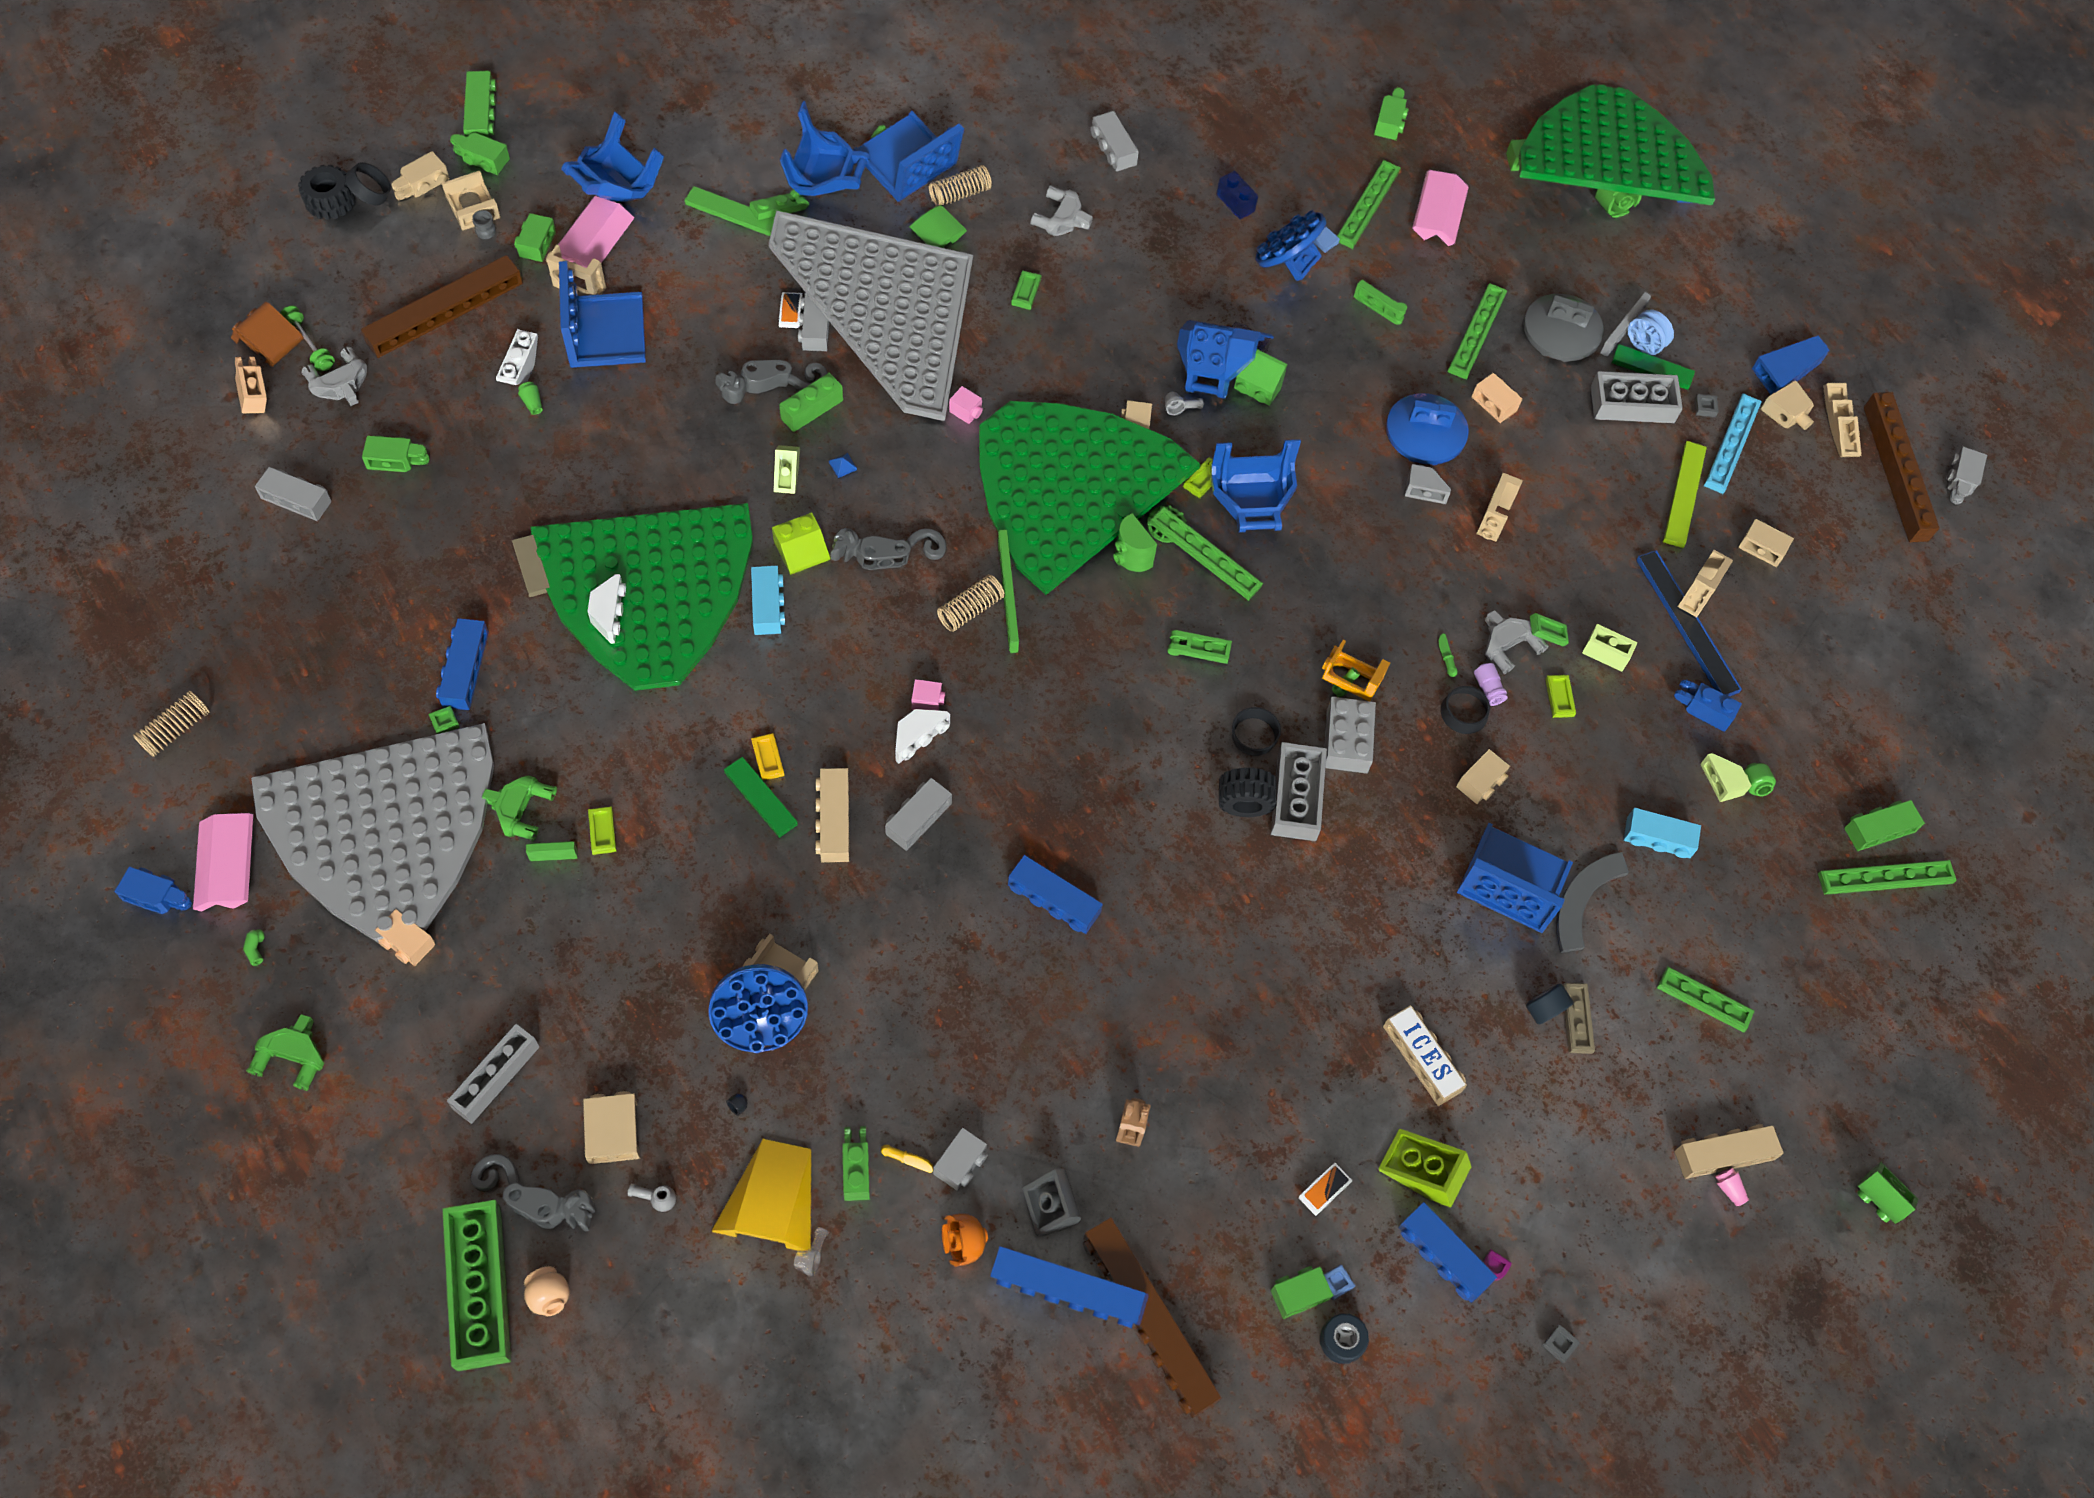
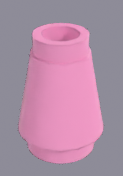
[1715,1167,1749,1207]

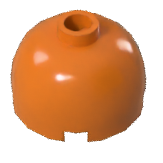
[942,1213,988,1267]

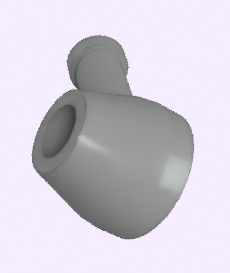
[1165,392,1203,415]
[628,1183,676,1212]

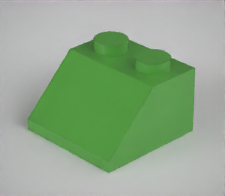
[1234,349,1287,406]

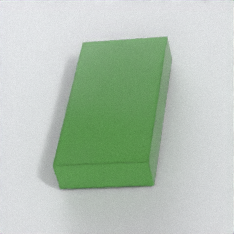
[1012,271,1041,310]
[1530,613,1569,647]
[526,841,578,861]

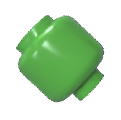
[1744,763,1776,796]

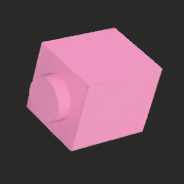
[949,386,983,424]
[912,679,945,711]

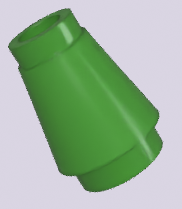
[518,382,543,415]

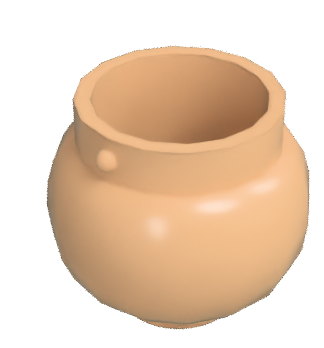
[524,1266,570,1316]

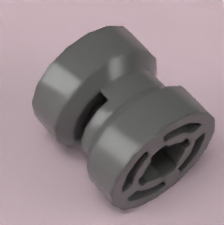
[472,210,496,239]

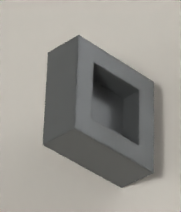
[1694,394,1718,417]
[1542,1325,1580,1363]

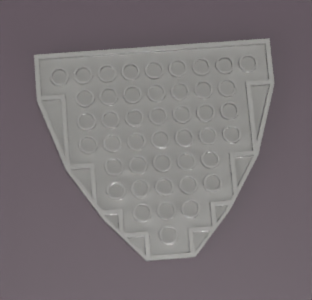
[251,723,494,942]

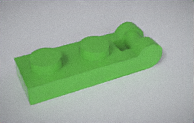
[750,189,809,220]
[1354,280,1407,325]
[1168,630,1232,664]

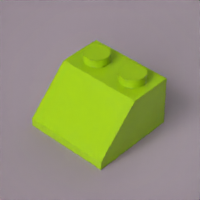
[772,513,830,575]

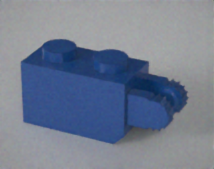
[1674,679,1742,732]
[114,867,192,914]

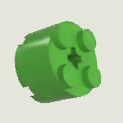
[1595,189,1642,218]

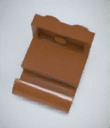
[231,302,304,367]

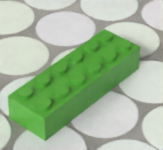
[443,1200,511,1371]

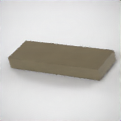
[512,535,550,597]
[1563,983,1595,1054]

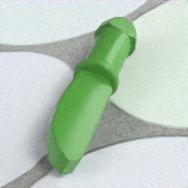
[1439,633,1458,677]

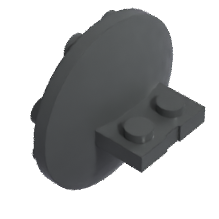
[1524,293,1604,362]

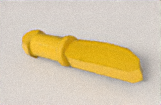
[880,1145,934,1173]

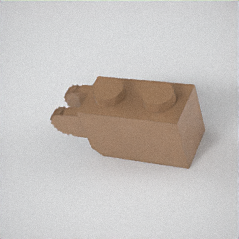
[1116,1098,1150,1147]

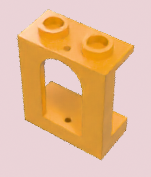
[1322,640,1390,702]

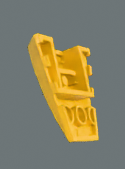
[712,1139,811,1253]

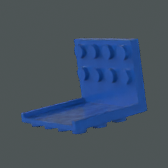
[853,111,964,202]
[559,261,646,368]
[1457,823,1573,933]

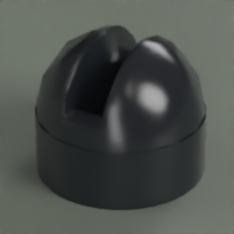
[726,1094,748,1116]

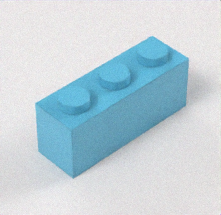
[751,566,785,635]
[1623,808,1701,858]

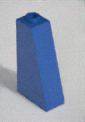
[1752,335,1829,395]

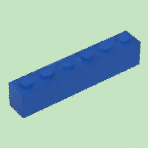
[990,1246,1149,1328]

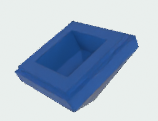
[829,453,857,478]

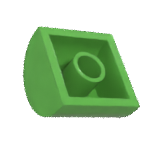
[1113,513,1157,572]
[1857,1162,1918,1224]

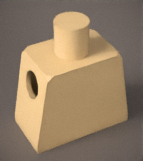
[1761,380,1814,430]

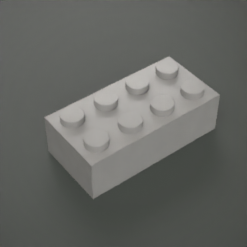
[1591,371,1683,423]
[1271,742,1327,841]

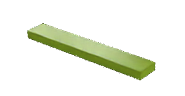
[1663,441,1707,548]

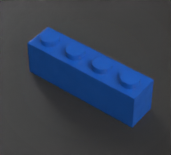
[436,619,489,710]
[1008,855,1103,934]
[1398,1202,1498,1303]

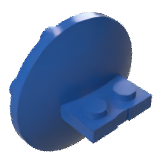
[1255,210,1327,281]
[1386,393,1469,465]
[709,964,808,1053]

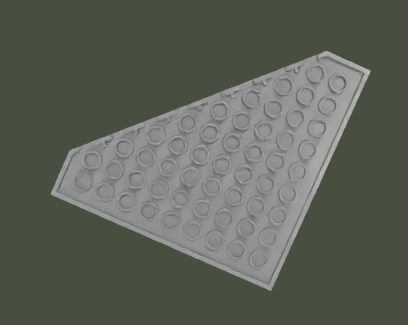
[769,211,973,421]

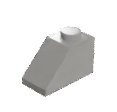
[1405,464,1451,504]

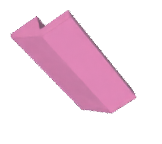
[1412,170,1468,246]
[558,196,634,268]
[193,813,253,912]

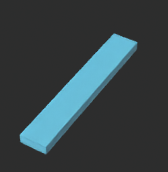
[1704,394,1762,494]

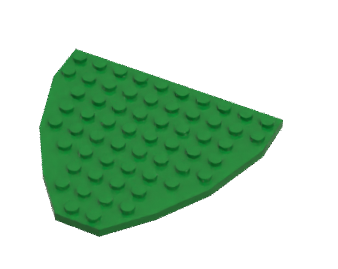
[1519,85,1715,205]
[979,401,1200,595]
[531,503,753,691]

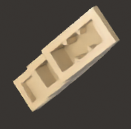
[1823,383,1861,457]

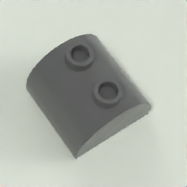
[1023,1169,1081,1236]

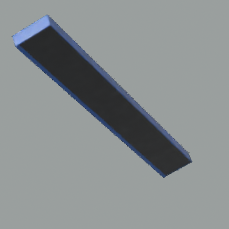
[1636,550,1742,696]

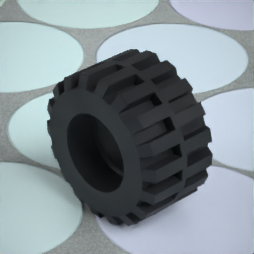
[298,165,356,220]
[1219,768,1276,817]

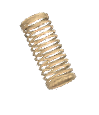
[929,165,992,206]
[937,574,1005,632]
[133,691,210,757]

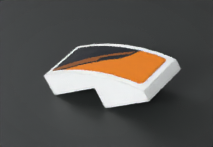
[779,292,802,328]
[1298,1163,1352,1216]

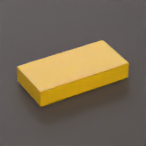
[751,733,784,781]

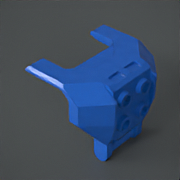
[779,101,870,196]
[562,111,664,202]
[1177,320,1274,398]
[1211,439,1301,533]

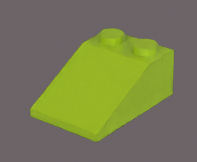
[1378,1128,1471,1207]

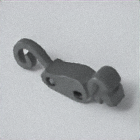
[716,360,828,404]
[831,528,946,570]
[471,1154,595,1231]

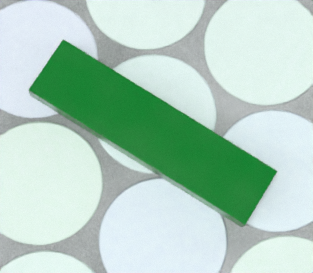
[1612,344,1695,390]
[724,757,798,838]

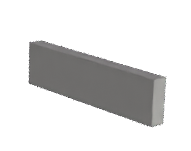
[1600,292,1651,357]

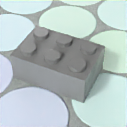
[1324,697,1376,773]

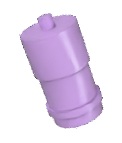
[1474,663,1507,706]

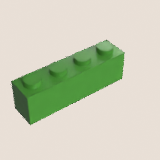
[463,71,497,139]

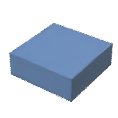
[1314,227,1340,253]
[1324,1264,1355,1300]

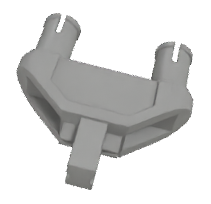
[1031,185,1092,236]
[302,347,367,406]
[1485,610,1549,674]

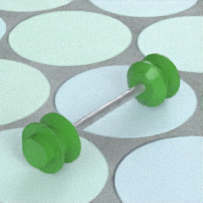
[280,305,335,371]

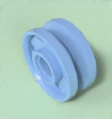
[1628,310,1674,355]

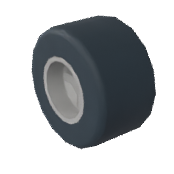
[1526,984,1574,1025]
[1320,1314,1369,1364]

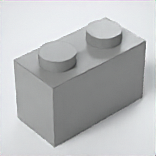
[933,1128,988,1191]

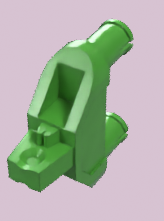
[482,776,557,841]
[246,1014,325,1091]

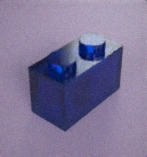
[1216,170,1258,219]

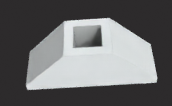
[496,329,538,385]
[588,574,626,643]
[895,709,950,764]

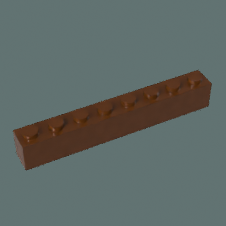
[360,255,523,358]
[1863,392,1940,543]
[1083,1218,1221,1419]

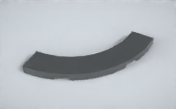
[1557,852,1629,953]

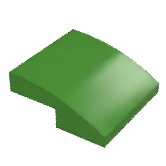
[909,205,967,248]

